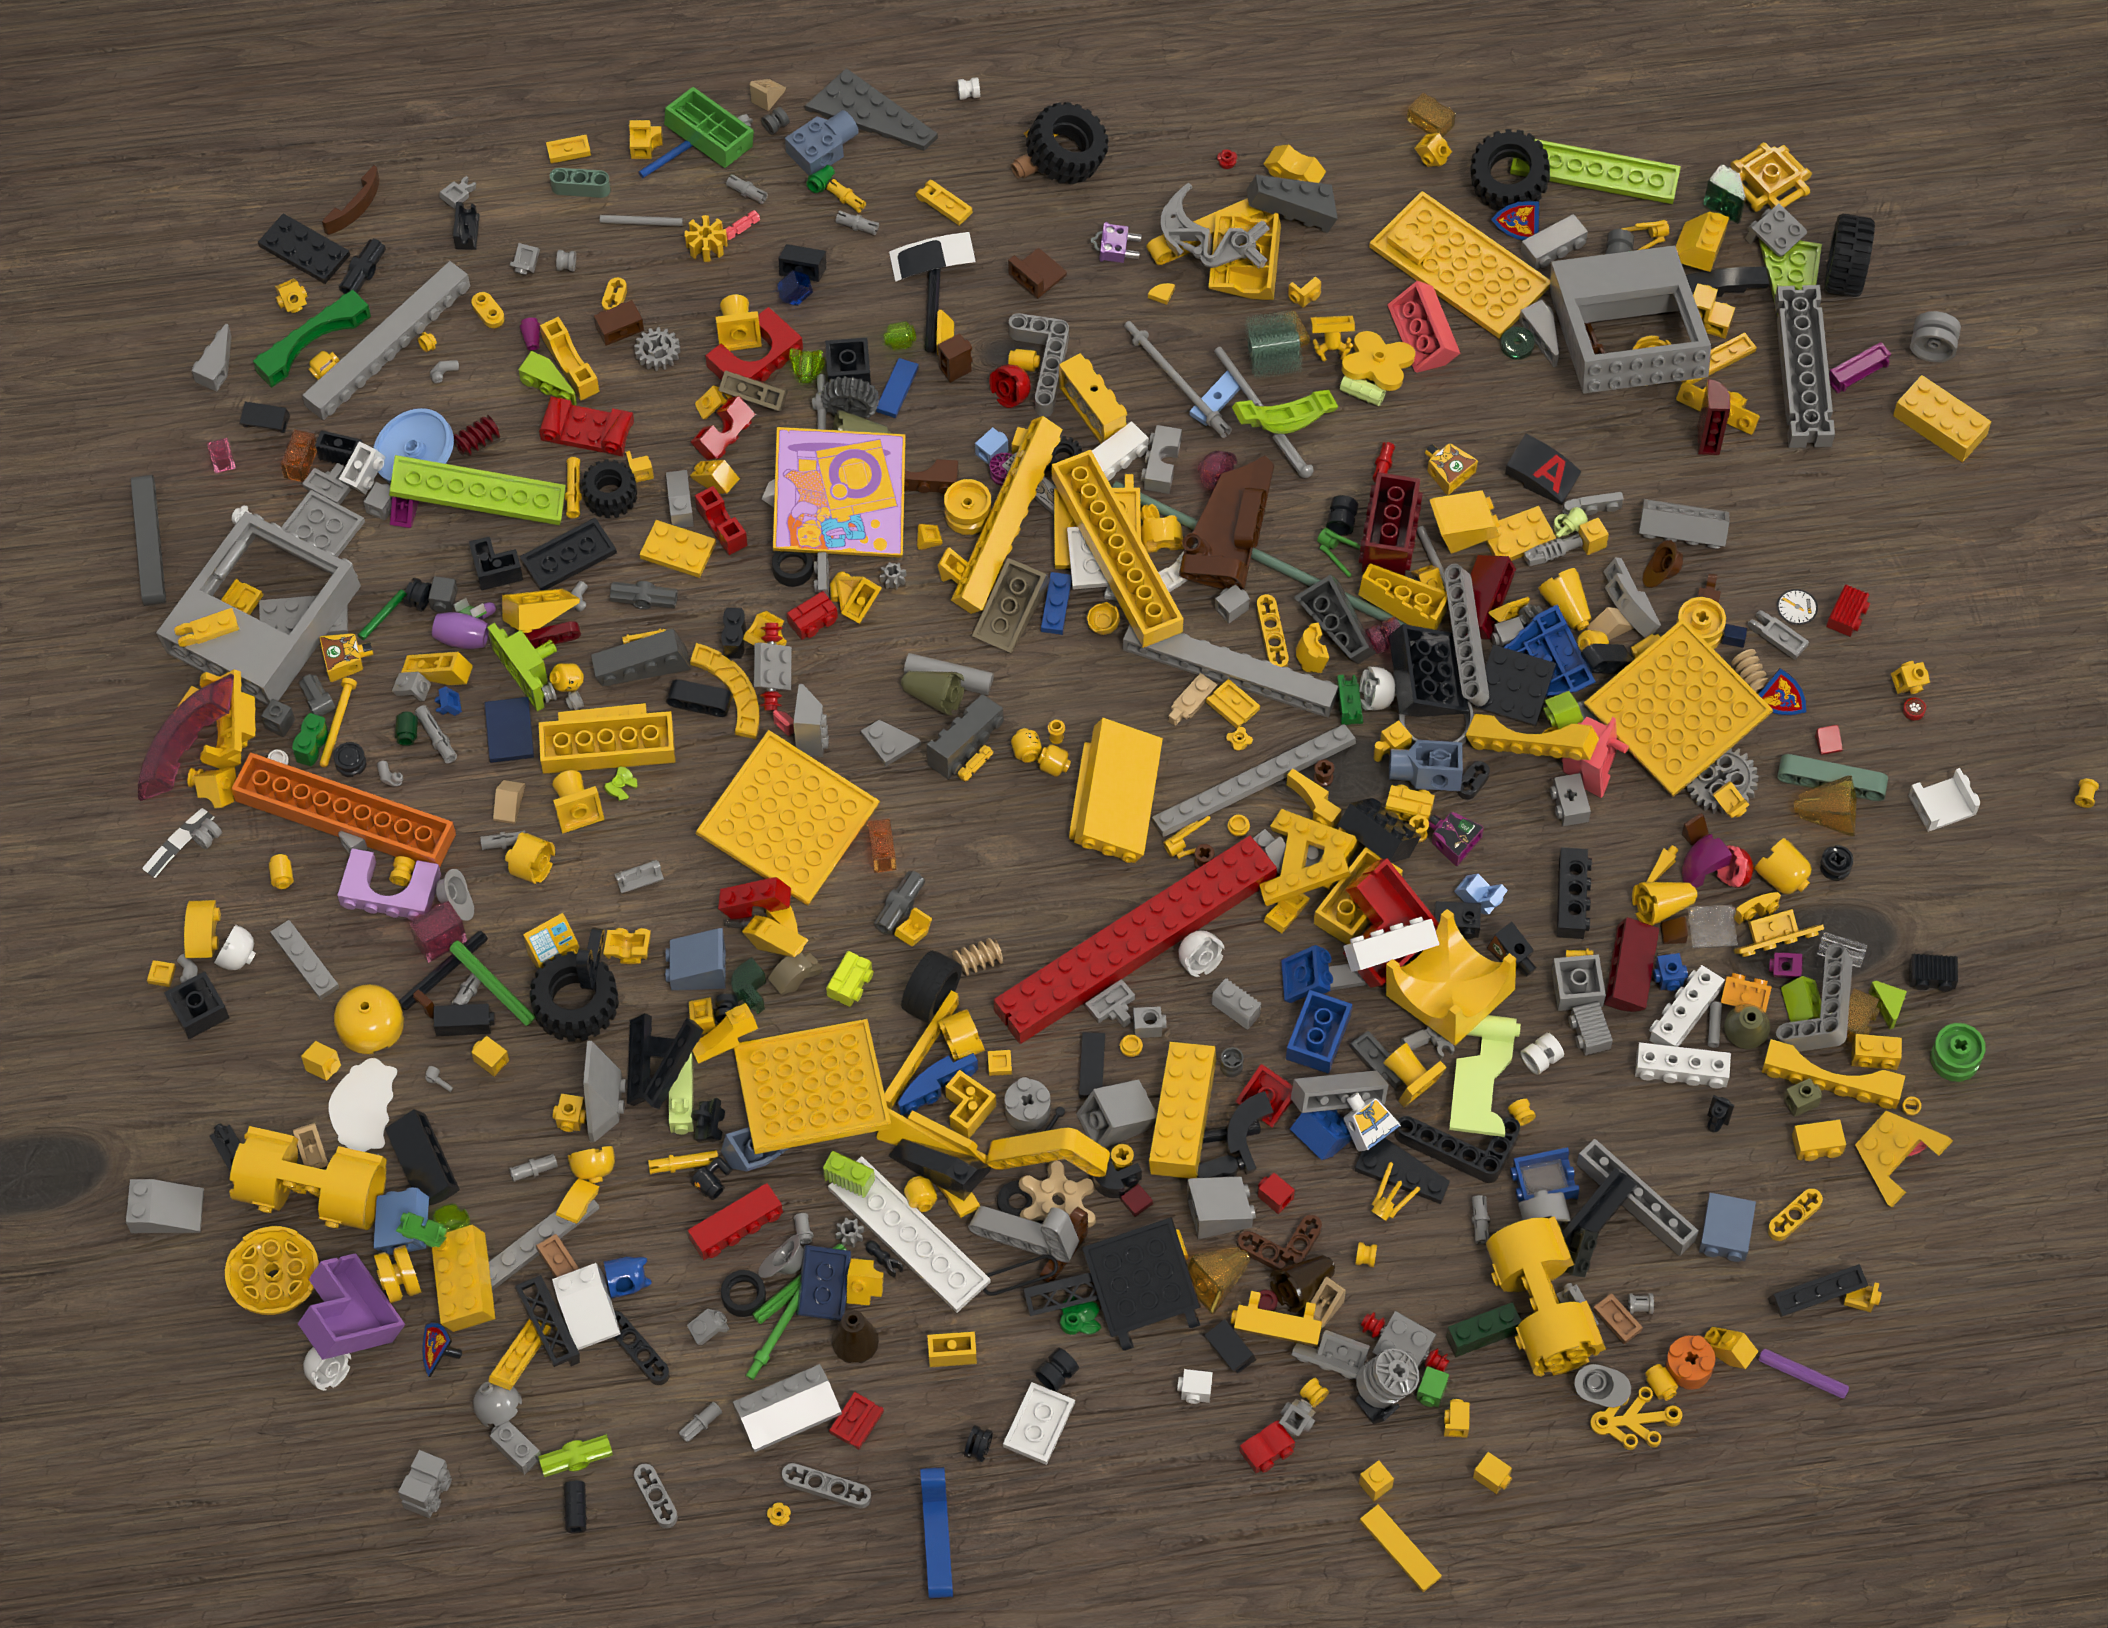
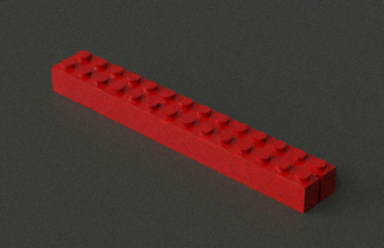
[994,835,1277,1044]

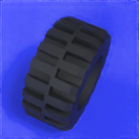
[1026,102,1109,184]
[1470,129,1550,211]
[1824,213,1875,297]
[530,951,619,1042]

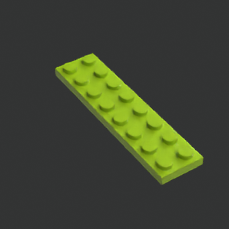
[1510,139,1681,204]
[389,455,566,525]

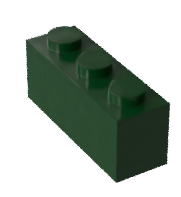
[1446,1302,1522,1358]

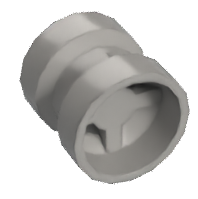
[191,818,222,849]

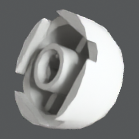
[1359,666,1397,711]
[214,924,256,970]
[1178,931,1224,977]
[303,1347,351,1391]

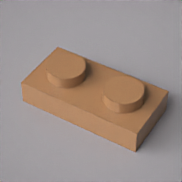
[536,1234,579,1278]
[1593,1293,1643,1345]

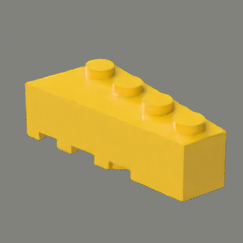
[1358,564,1448,630]

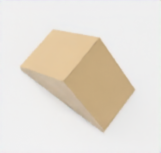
[750,79,786,111]
[1586,607,1634,640]
[493,780,525,824]
[293,1123,328,1169]
[1304,1277,1346,1328]

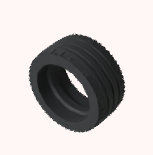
[901,950,962,1023]

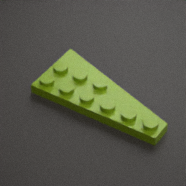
[1759,238,1822,316]

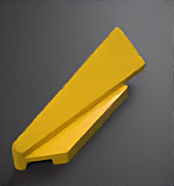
[877,1108,988,1164]

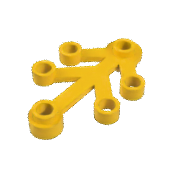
[1590,1387,1682,1450]

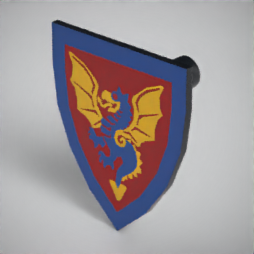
[1491,201,1539,240]
[1758,668,1806,715]
[422,1323,462,1377]

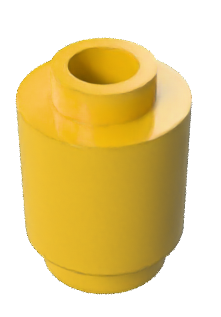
[1008,349,1040,372]
[269,854,294,889]
[1645,1364,1678,1401]

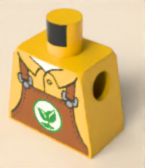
[1425,444,1478,496]
[320,634,374,682]

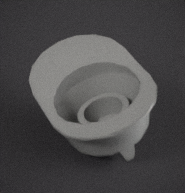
[436,869,474,921]
[758,1235,804,1278]
[1574,1364,1631,1408]

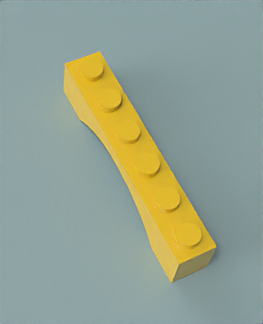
[1466,714,1599,760]
[1762,1039,1905,1109]

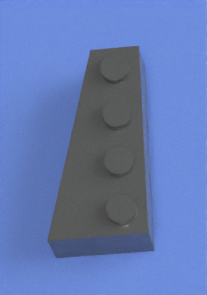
[1246,175,1338,233]
[1294,575,1377,664]
[591,629,691,686]
[927,694,1004,780]

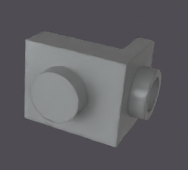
[510,243,540,275]
[392,672,431,701]
[687,1309,729,1345]

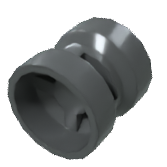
[761,107,790,135]
[1220,1047,1244,1077]

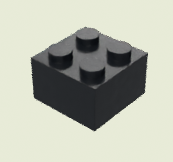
[825,338,871,385]
[164,972,229,1039]

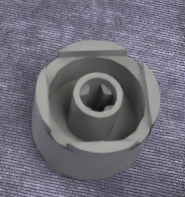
[1004,1077,1051,1132]
[1518,1190,1571,1232]

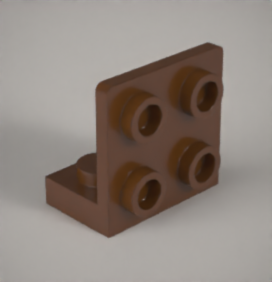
[1008,248,1067,299]

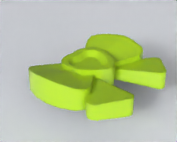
[604,766,637,801]

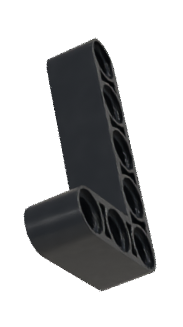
[1395,1116,1520,1183]

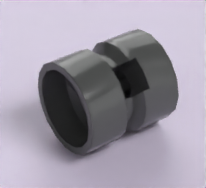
[1605,229,1634,254]

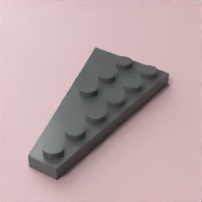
[805,68,938,151]

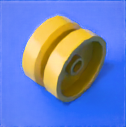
[944,479,991,535]
[1676,597,1726,649]
[374,1245,422,1303]

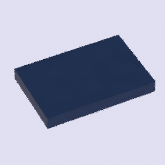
[485,697,534,763]
[796,1245,851,1321]

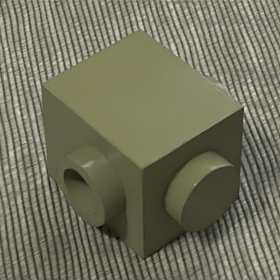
[1783,1078,1822,1117]

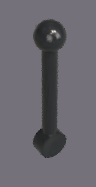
[1044,1107,1065,1131]

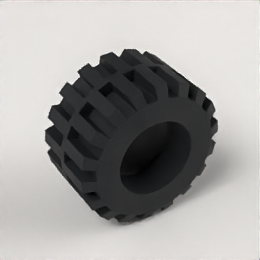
[581,459,637,518]

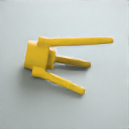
[1621,220,1670,250]
[1163,816,1211,859]
[1371,1162,1420,1221]

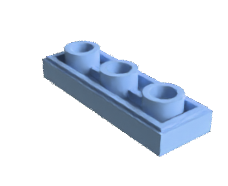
[1189,370,1241,426]

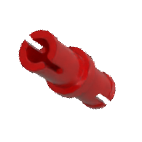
[1372,442,1395,482]

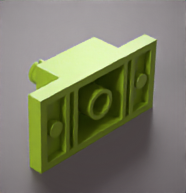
[487,623,557,712]

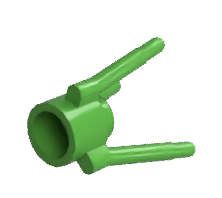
[1317,528,1360,577]

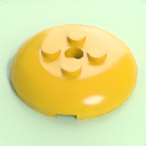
[225,1226,319,1315]

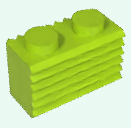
[1543,691,1584,729]
[823,1151,875,1198]

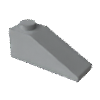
[1519,300,1559,367]
[666,470,694,528]

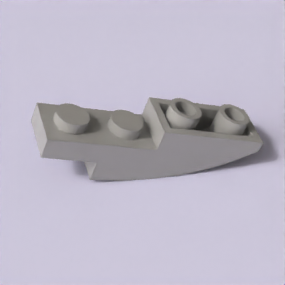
[1603,557,1661,638]

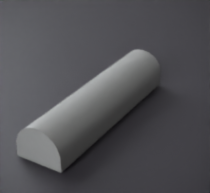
[904,653,994,695]

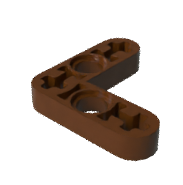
[1040,1207,1088,1283]
[1237,1215,1322,1270]

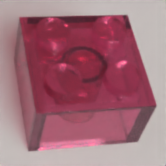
[409,901,467,963]

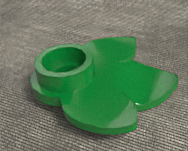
[1060,1296,1102,1335]

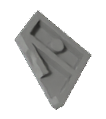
[861,720,921,766]

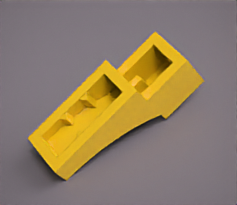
[1286,768,1342,828]
[692,1003,758,1064]

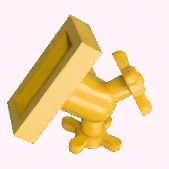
[1311,316,1355,361]

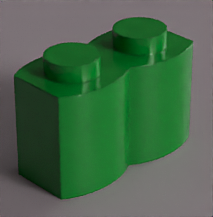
[293,713,328,767]

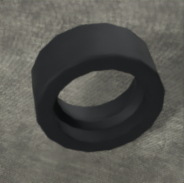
[772,551,813,587]
[721,1270,766,1317]

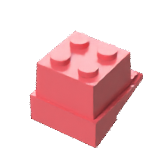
[1562,717,1629,798]

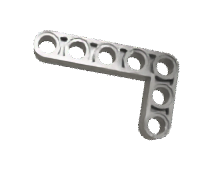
[1009,313,1069,417]
[1776,943,1852,1052]
[968,1206,1079,1262]

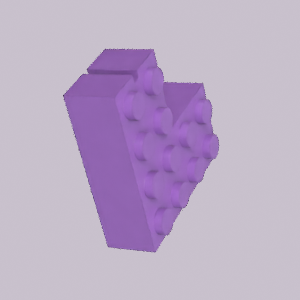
[298,1253,405,1360]

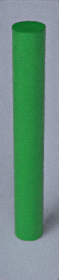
[358,589,407,641]

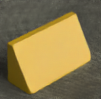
[936,310,954,355]
[1488,597,1530,622]

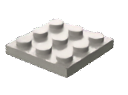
[281,490,365,558]

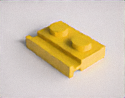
[221,579,264,615]
[1206,679,1260,729]

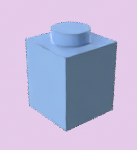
[975,427,1008,466]

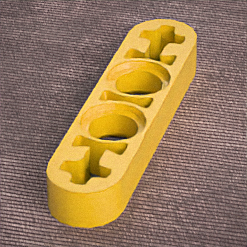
[1257,594,1289,667]

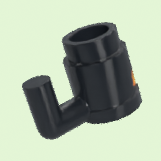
[690,1157,733,1200]

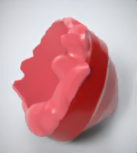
[1716,845,1754,888]

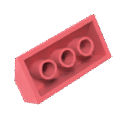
[1387,281,1461,373]

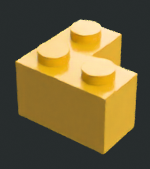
[1693,284,1735,339]
[945,1070,996,1139]

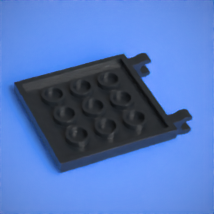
[1082,1217,1201,1351]

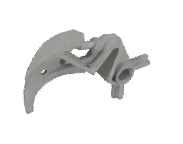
[1161,182,1270,268]

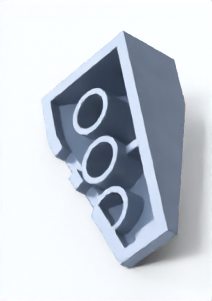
[721,1127,789,1172]

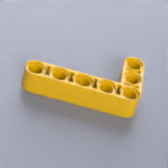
[986,1128,1110,1177]

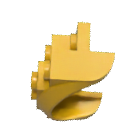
[200,669,256,769]

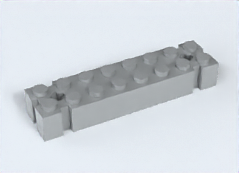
[1774,285,1835,448]

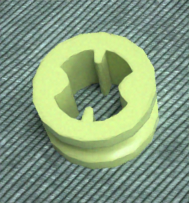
[1553,514,1570,536]

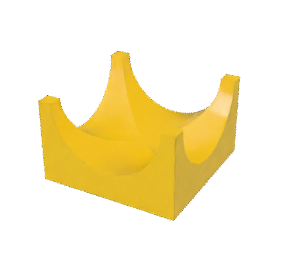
[1386,909,1516,1046]

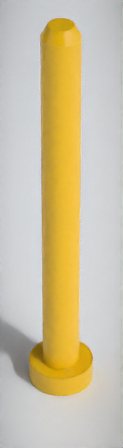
[320,678,357,767]

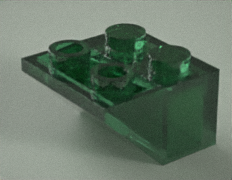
[1703,164,1746,224]

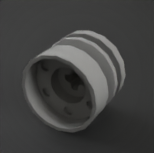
[1356,1348,1419,1409]

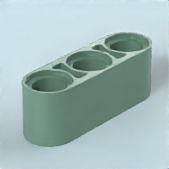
[550,168,611,198]

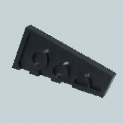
[1355,1138,1450,1204]

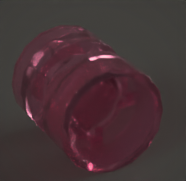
[1365,616,1400,654]

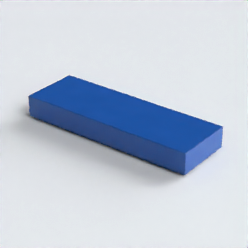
[876,358,919,418]

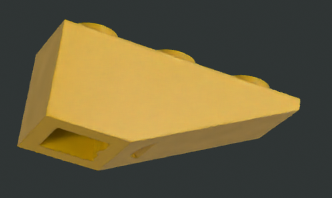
[742,915,808,957]

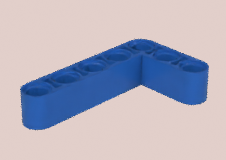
[920,1467,953,1599]

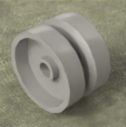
[1910,311,1961,362]

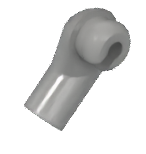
[430,360,459,383]
[377,761,403,787]
[177,954,198,983]

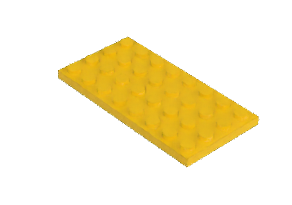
[1369,191,1550,339]

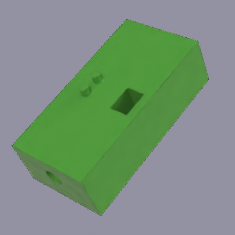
[664,87,754,168]

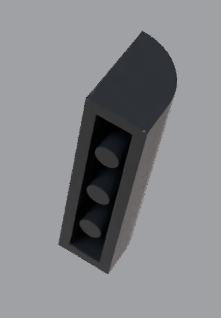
[385,1109,460,1206]

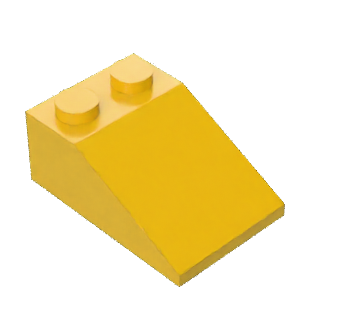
[502,588,580,633]

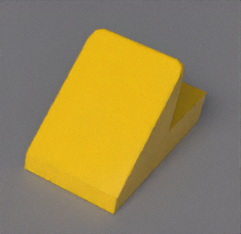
[938,547,968,584]
[689,997,716,1034]

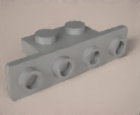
[1291,1330,1370,1379]

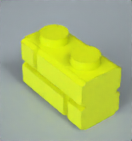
[826,951,874,1007]

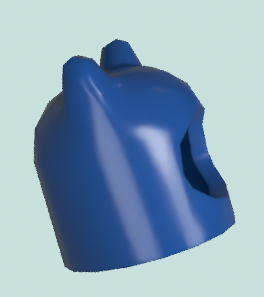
[603,1256,652,1299]

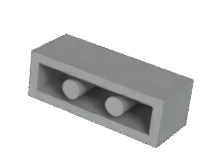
[1520,214,1588,270]

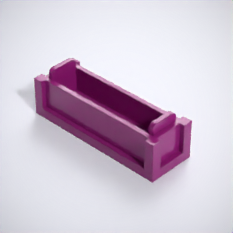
[1829,342,1891,394]

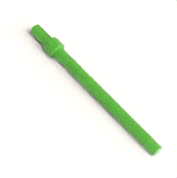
[745,1288,799,1380]

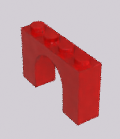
[705,307,803,381]

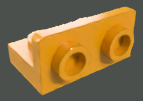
[1721,973,1772,1013]

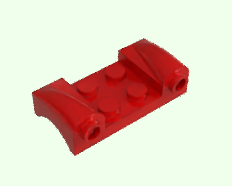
[539,396,634,457]

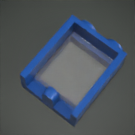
[1510,1147,1579,1202]

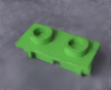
[396,1212,448,1247]

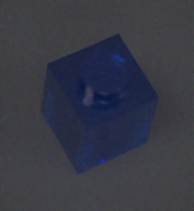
[777,270,813,306]

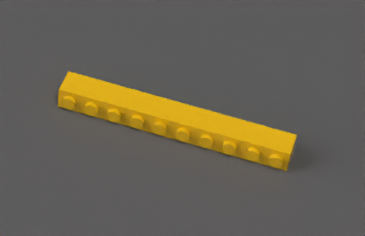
[951,416,1063,614]

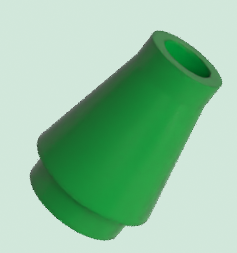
[806,165,835,193]

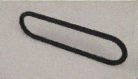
[983,1255,1058,1296]

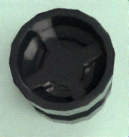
[715,994,738,1023]

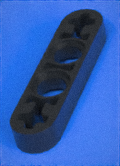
[613,1311,670,1385]

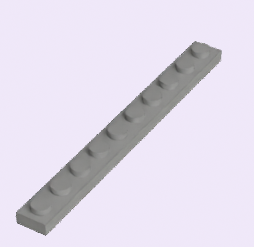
[1152,724,1356,837]

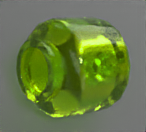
[884,321,916,351]

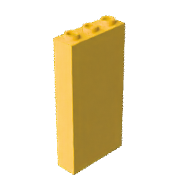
[1074,718,1163,863]

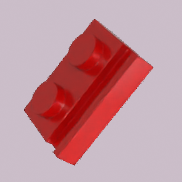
[829,1392,884,1450]

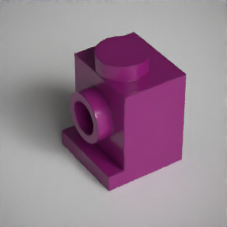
[1769,953,1803,979]

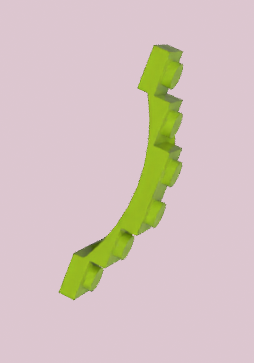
[1232,390,1338,434]

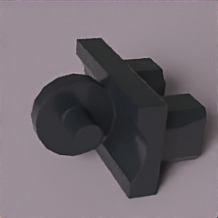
[691,1098,725,1142]

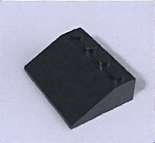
[1389,624,1469,717]

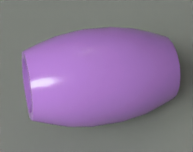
[432,612,489,649]

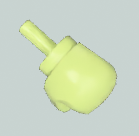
[1555,507,1588,538]

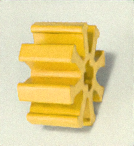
[685,215,728,262]

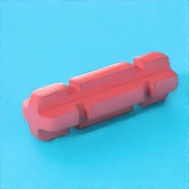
[725,210,760,240]

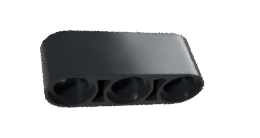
[1581,644,1633,674]
[666,679,733,717]

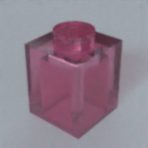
[207,438,236,474]

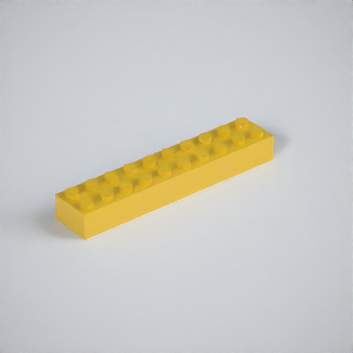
[1052,450,1184,648]

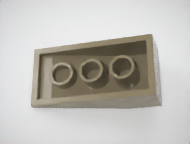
[972,558,1051,653]

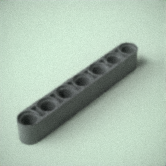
[131,474,166,606]

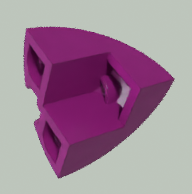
[1682,834,1732,888]

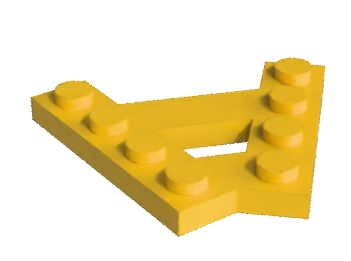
[1259,809,1357,906]

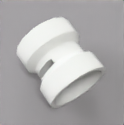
[957,77,980,100]

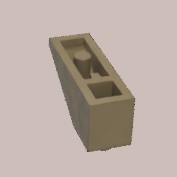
[718,370,788,411]

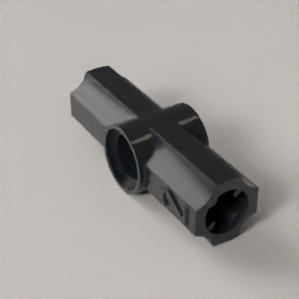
[339,238,386,294]

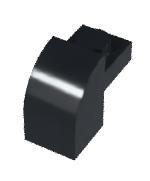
[1088,1157,1142,1198]

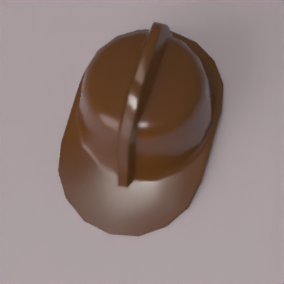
[1642,540,1683,588]

